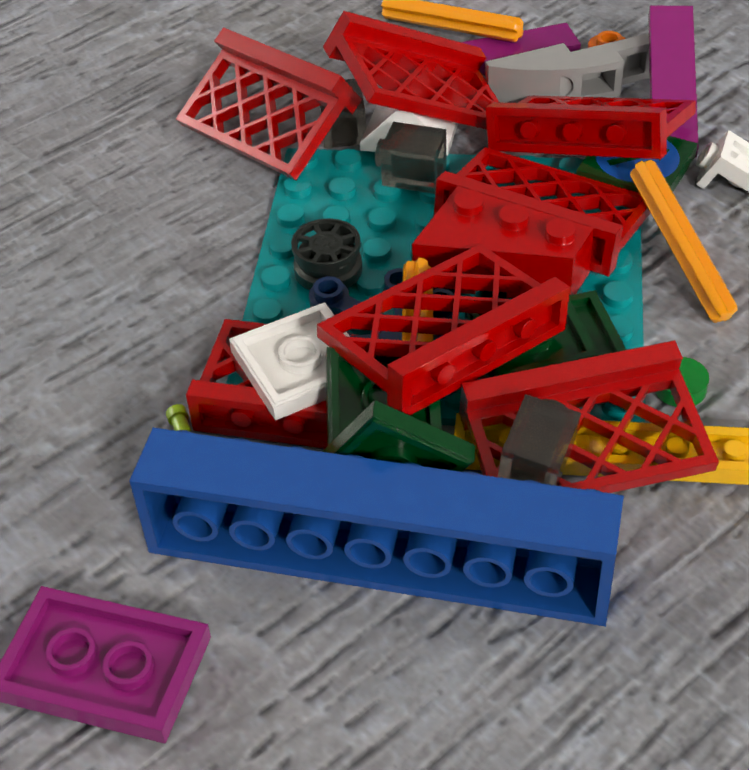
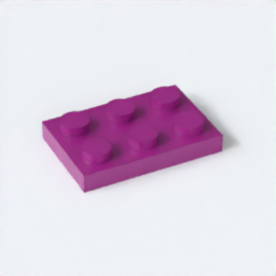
[0,586,211,744]

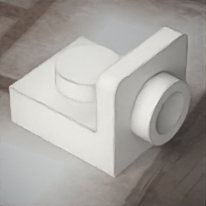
[695,130,749,192]

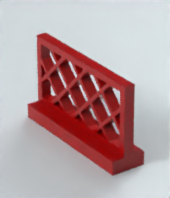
[323,11,499,130]
[176,27,362,181]
[486,95,696,159]
[434,147,650,277]
[317,244,570,416]
[186,319,356,449]
[459,340,719,493]

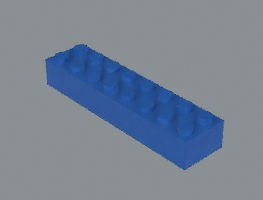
[129,427,624,627]

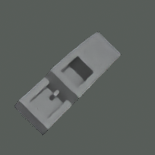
[485,34,650,103]

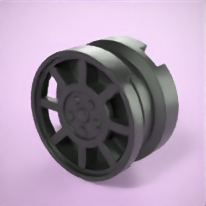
[291,218,362,290]

